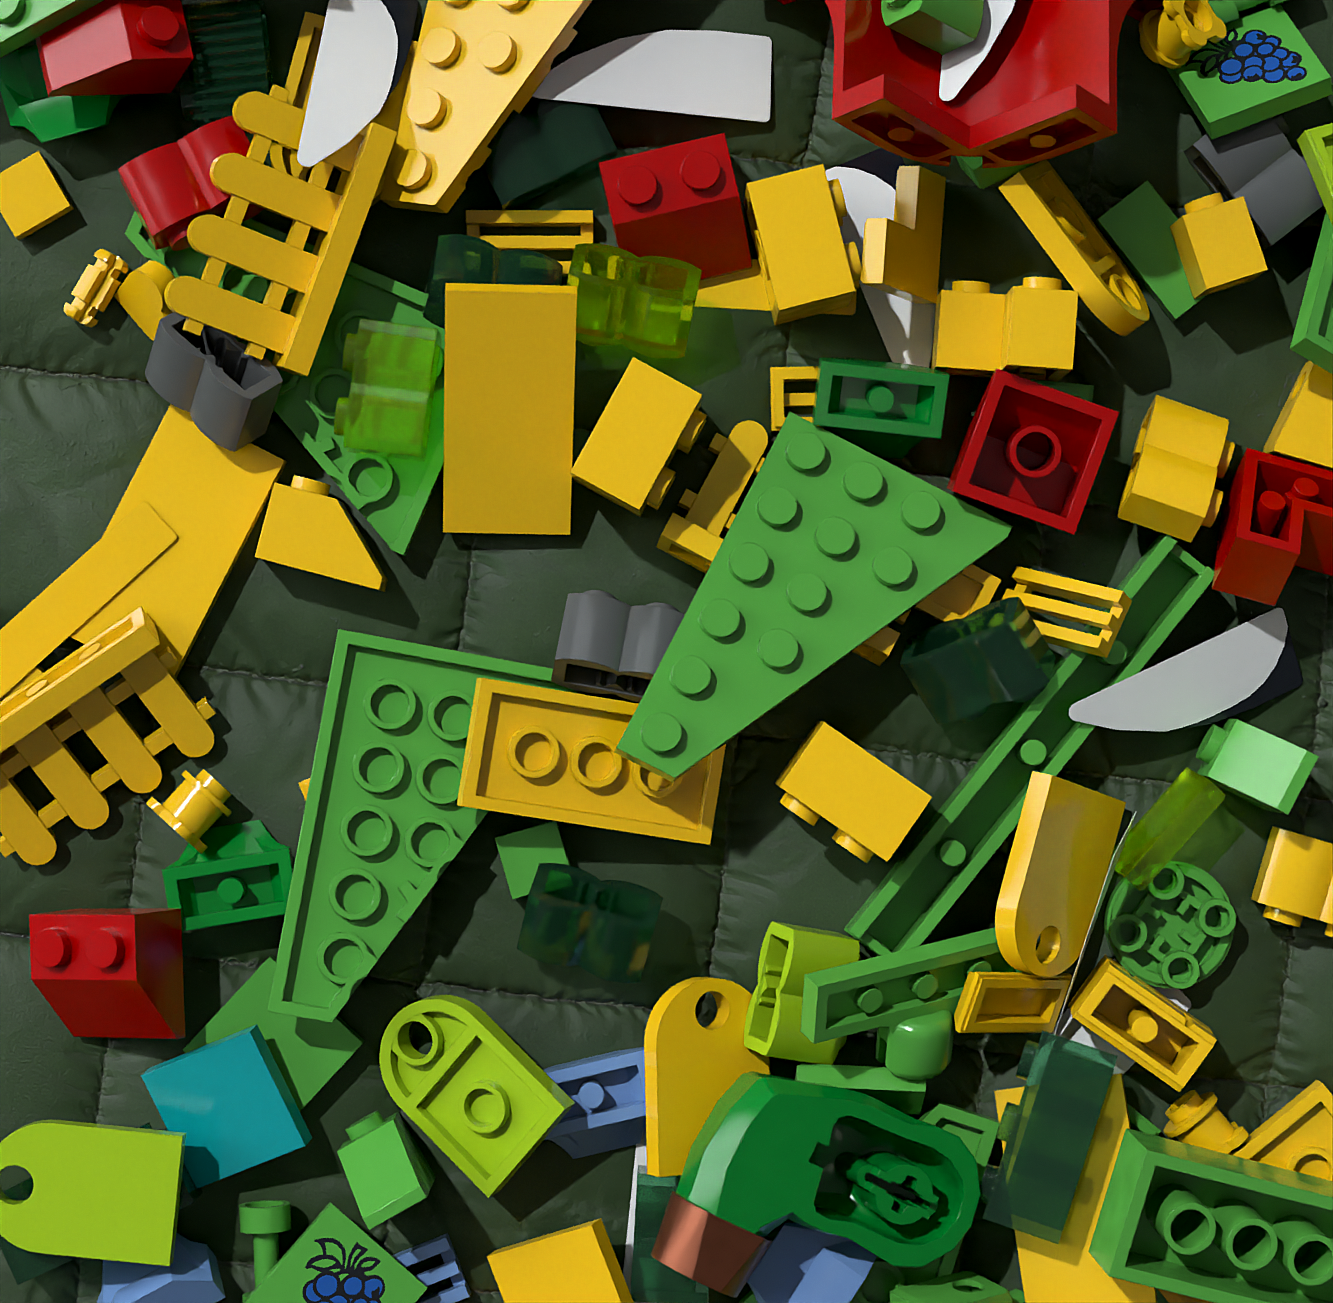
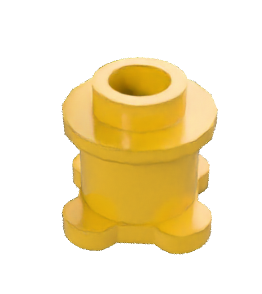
[1139,0,1227,69]
[146,769,232,854]
[1164,1090,1249,1154]

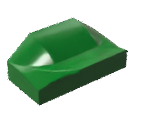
[0,44,136,143]
[812,357,950,459]
[162,820,294,931]

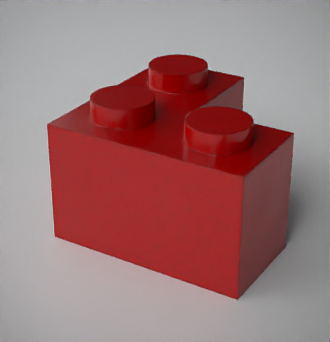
[1212,448,1333,606]

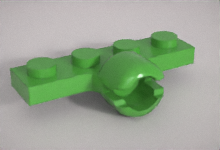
[800,927,1026,1080]

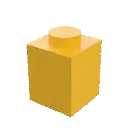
[1170,193,1268,299]

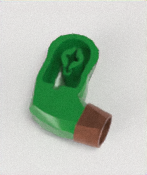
[651,1071,980,1298]

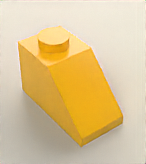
[255,475,388,592]

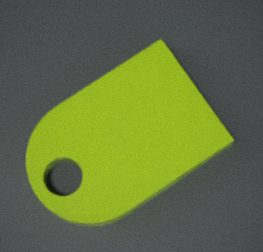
[379,995,575,1198]
[0,1120,187,1266]

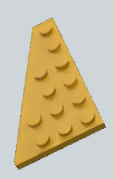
[380,0,592,213]

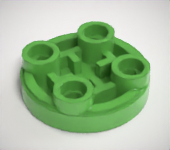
[1104,860,1236,989]

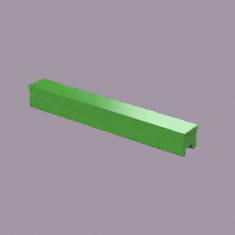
[844,534,1214,956]

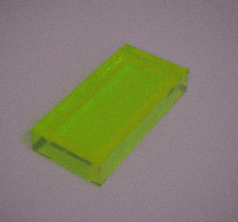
[1109,767,1226,891]

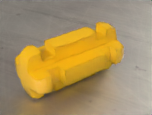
[64,249,128,328]

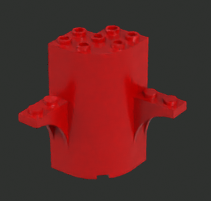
[777,0,1164,168]

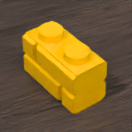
[1068,954,1217,1092]

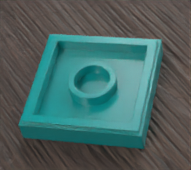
[141,1024,312,1189]

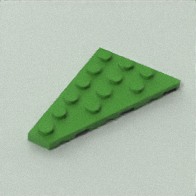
[614,412,1013,782]

